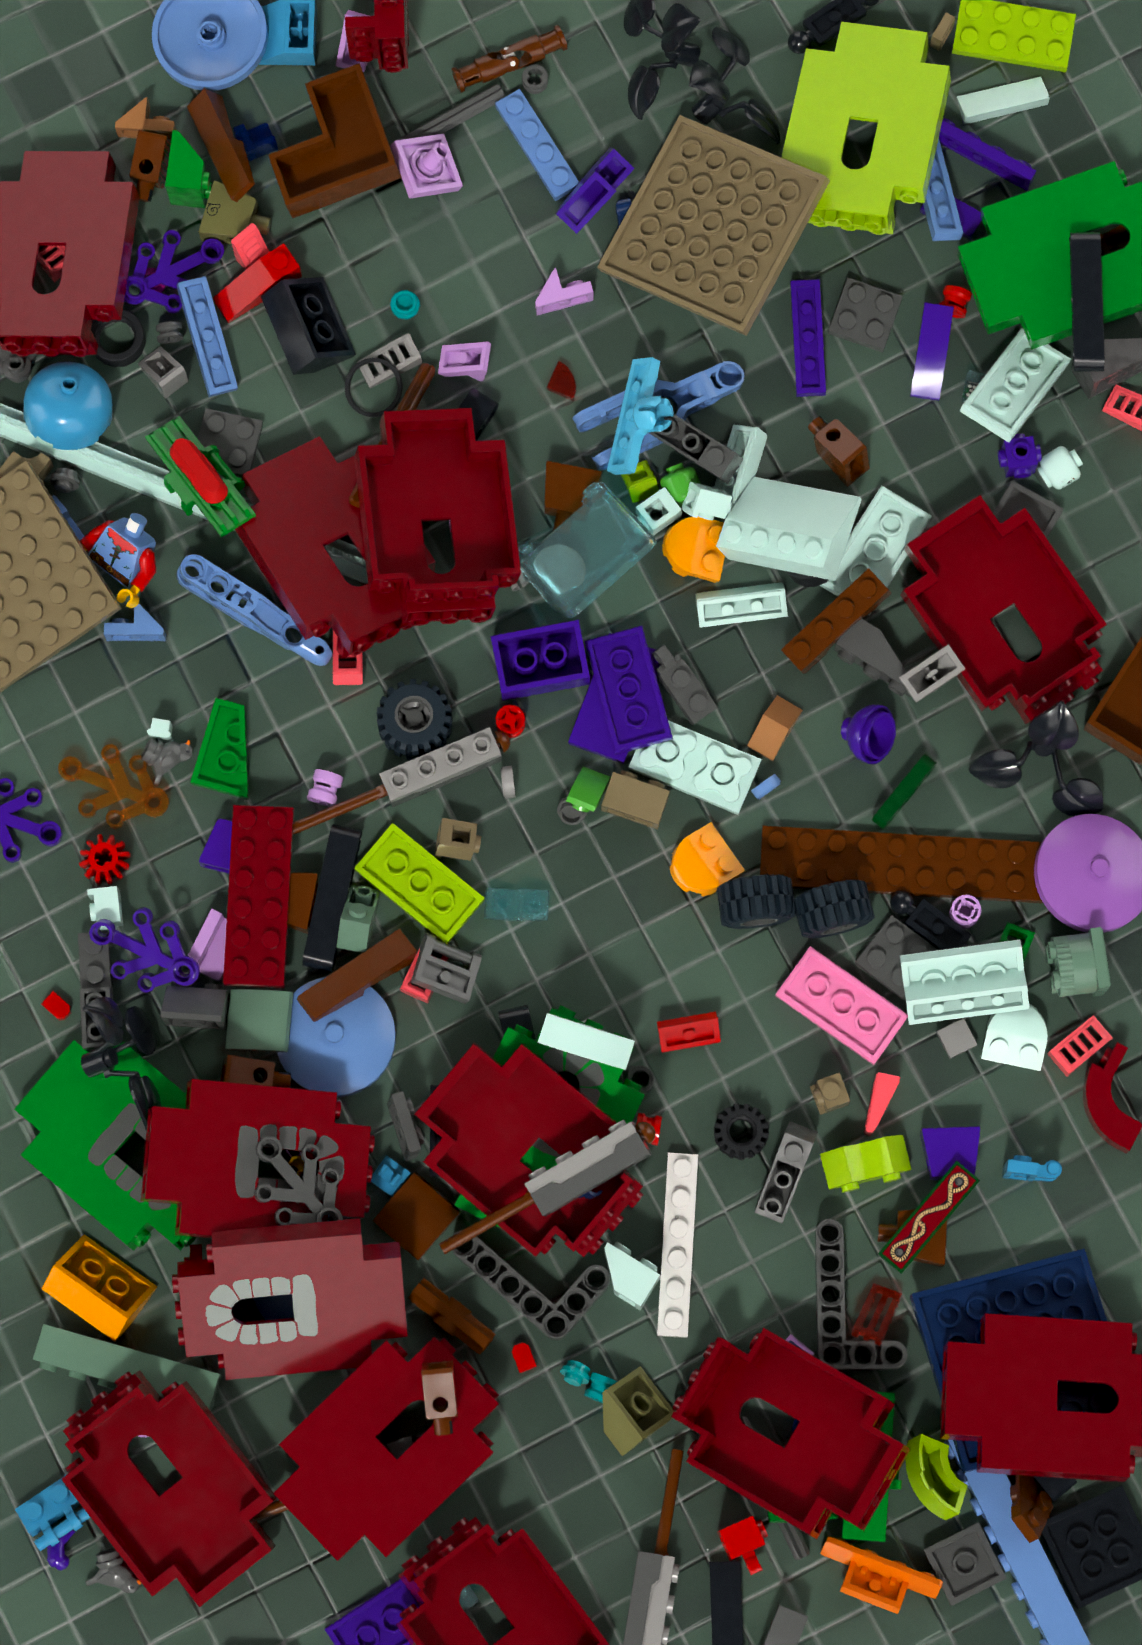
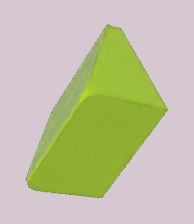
[620,460,659,503]

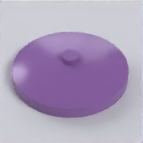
[1034,814,1142,933]

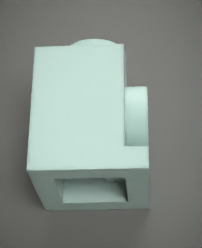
[681,481,732,521]
[634,487,682,536]
[87,886,124,932]

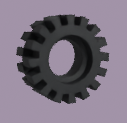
[714,1103,769,1160]

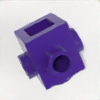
[998,434,1042,478]

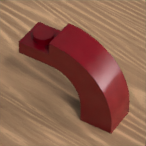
[1083,1042,1142,1154]

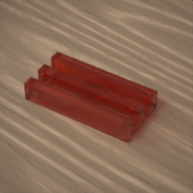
[852,1283,902,1346]

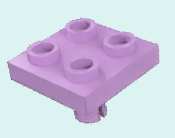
[390,134,463,199]

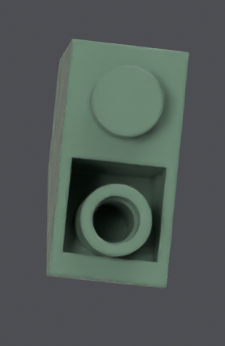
[337,885,380,953]

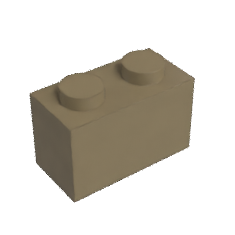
[601,770,670,830]

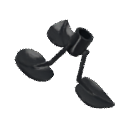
[624,0,701,120]
[689,26,781,145]
[969,701,1104,817]
[81,997,161,1130]

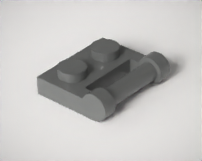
[411,933,482,1004]

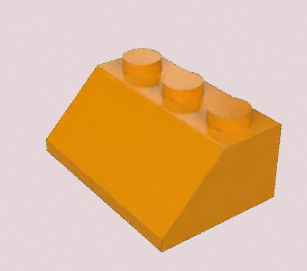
[41,1234,158,1342]

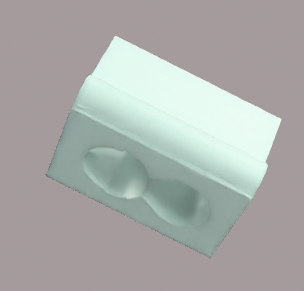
[147,718,173,743]

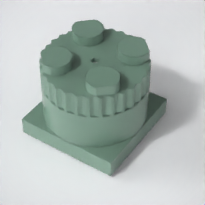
[1045,927,1111,997]

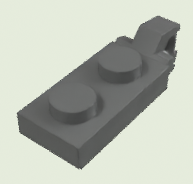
[652,645,718,726]

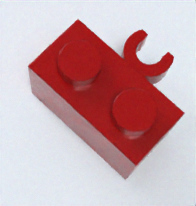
[717,1516,768,1575]

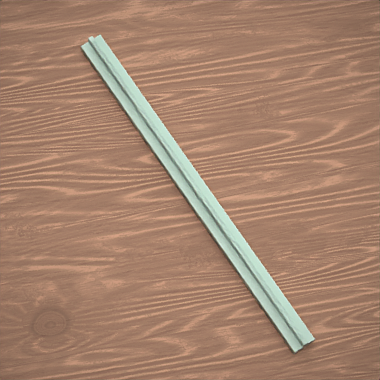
[0,403,368,584]

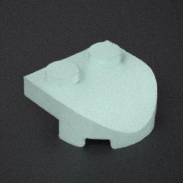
[981,1004,1048,1071]

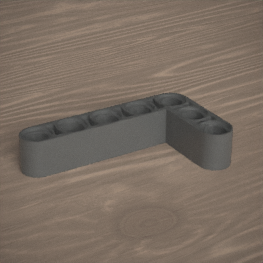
[815,1218,908,1371]
[452,1230,610,1340]

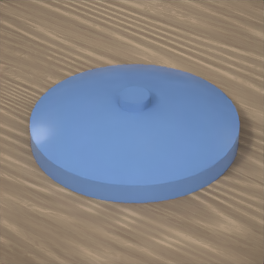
[152,0,268,91]
[277,977,396,1097]

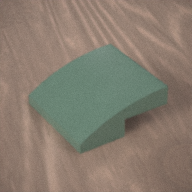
[225,989,293,1052]

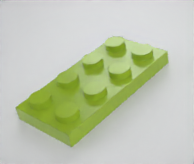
[952,0,1076,72]
[354,823,485,944]

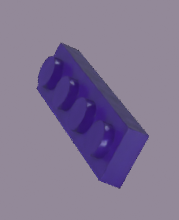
[939,118,1036,191]
[790,279,826,397]

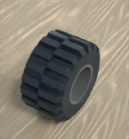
[377,679,452,760]
[717,874,796,929]
[794,880,875,938]

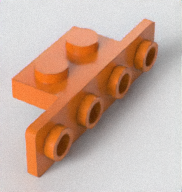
[820,1537,943,1614]

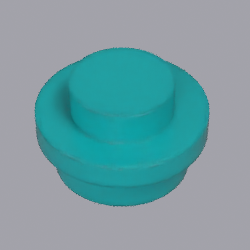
[390,290,420,320]
[560,1360,590,1387]

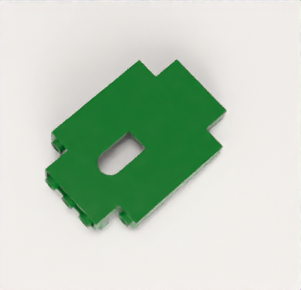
[957,161,1142,350]

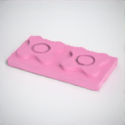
[775,946,908,1065]

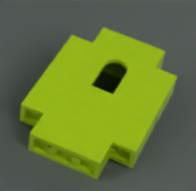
[781,22,951,235]

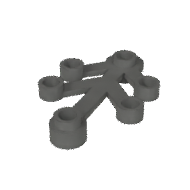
[254,1136,343,1226]

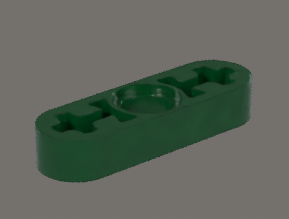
[872,754,937,830]

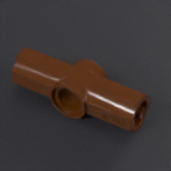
[408,1278,496,1355]

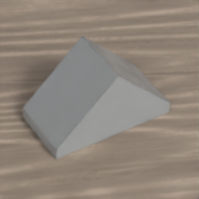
[137,346,188,399]
[899,644,965,703]

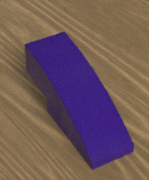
[555,147,635,234]
[910,303,954,401]

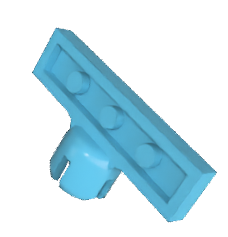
[607,357,674,475]

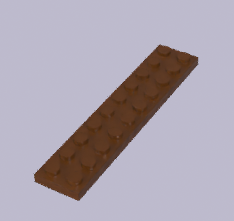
[760,826,1043,903]

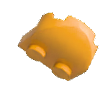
[662,517,725,583]
[670,822,745,896]

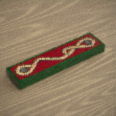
[877,1161,980,1274]

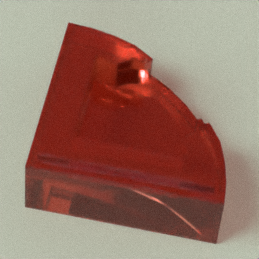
[547,361,576,401]

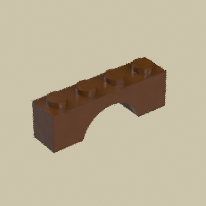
[781,568,892,674]

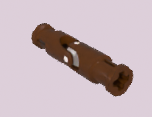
[451,25,568,93]

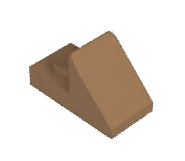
[115,97,177,140]

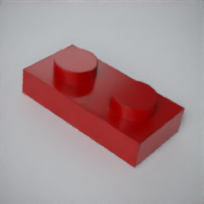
[657,1011,721,1053]

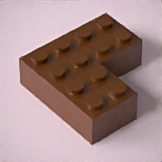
[268,63,402,218]
[1083,637,1142,766]

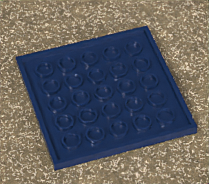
[909,1249,1118,1473]

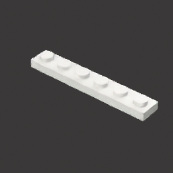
[657,1153,698,1338]

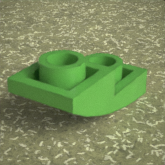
[566,766,611,812]

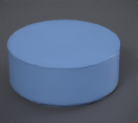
[751,774,781,799]

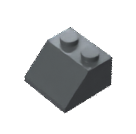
[160,982,229,1030]

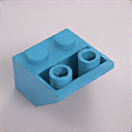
[258,0,317,66]

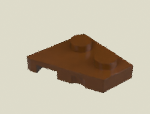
[1010,1475,1054,1543]

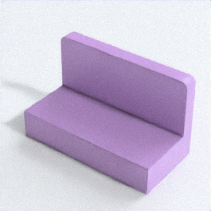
[188,909,227,981]

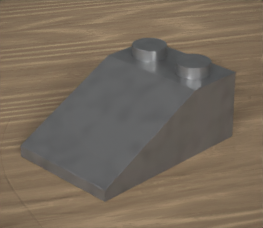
[1071,338,1142,399]

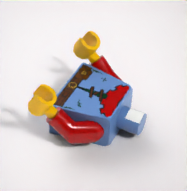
[80,513,156,608]

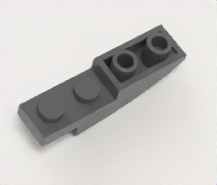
[78,931,114,1049]

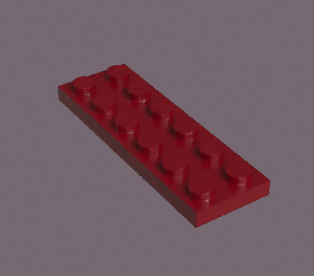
[223,805,294,988]

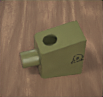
[198,181,272,244]

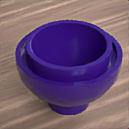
[841,705,896,764]

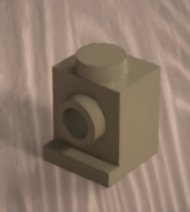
[434,818,481,861]
[810,1072,850,1115]

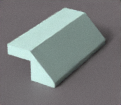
[900,939,1029,1025]

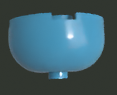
[23,361,113,450]

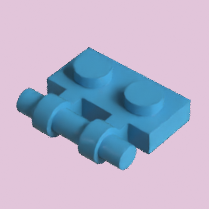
[1002,1155,1062,1182]
[15,1475,91,1551]

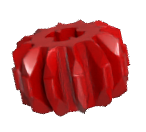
[79,834,131,885]

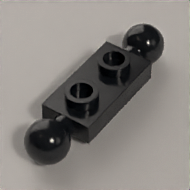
[788,0,879,54]
[890,890,974,950]

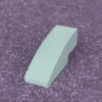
[537,1013,635,1070]

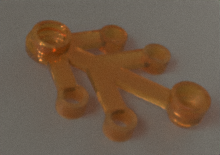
[58,744,169,829]

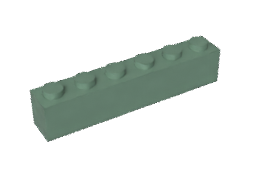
[33,1324,222,1411]

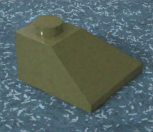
[602,1366,673,1456]

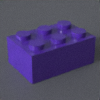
[491,620,590,701]

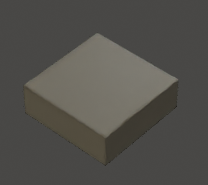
[930,12,955,51]

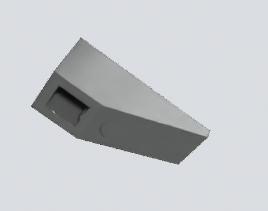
[649,414,743,484]
[835,619,911,697]
[754,1121,818,1224]

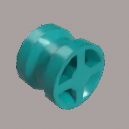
[584,1372,618,1403]

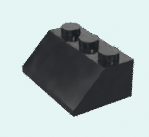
[261,277,356,375]

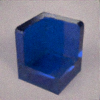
[233,123,278,161]

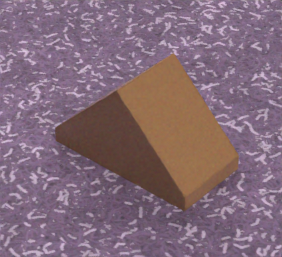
[747,695,803,761]

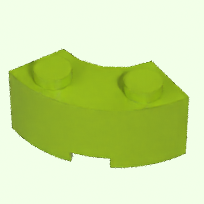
[820,1135,912,1193]
[905,1434,968,1520]

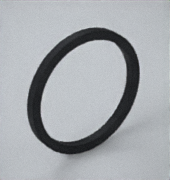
[345,358,403,417]

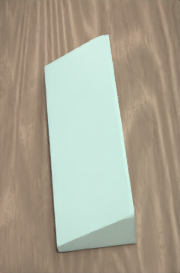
[956,77,1050,125]
[714,424,767,510]
[695,582,788,628]

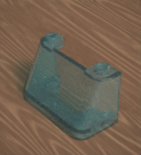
[518,482,657,618]

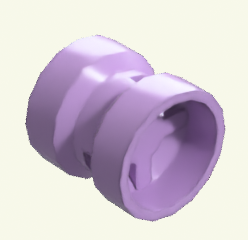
[307,769,344,807]
[949,895,981,929]

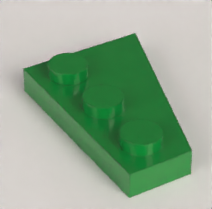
[190,698,249,800]

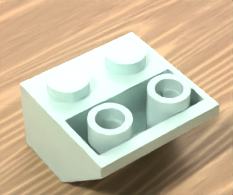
[604,1242,660,1310]

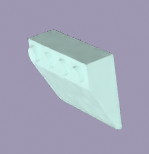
[716,476,862,581]

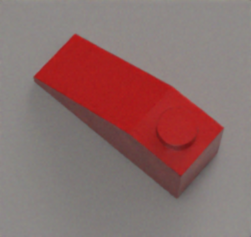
[212,243,302,323]

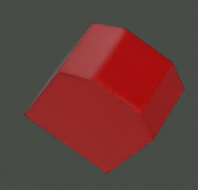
[41,991,71,1020]
[511,1342,537,1373]

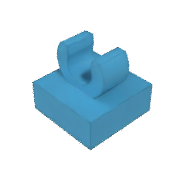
[371,1155,411,1197]

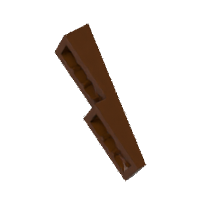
[187,88,255,202]
[297,929,417,1022]

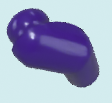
[47,1530,75,1571]

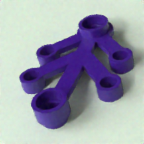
[124,230,224,313]
[0,778,63,863]
[89,907,200,993]

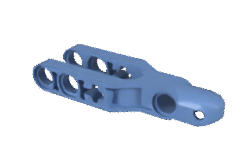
[572,361,744,471]
[176,554,333,666]

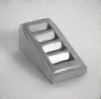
[357,333,422,389]

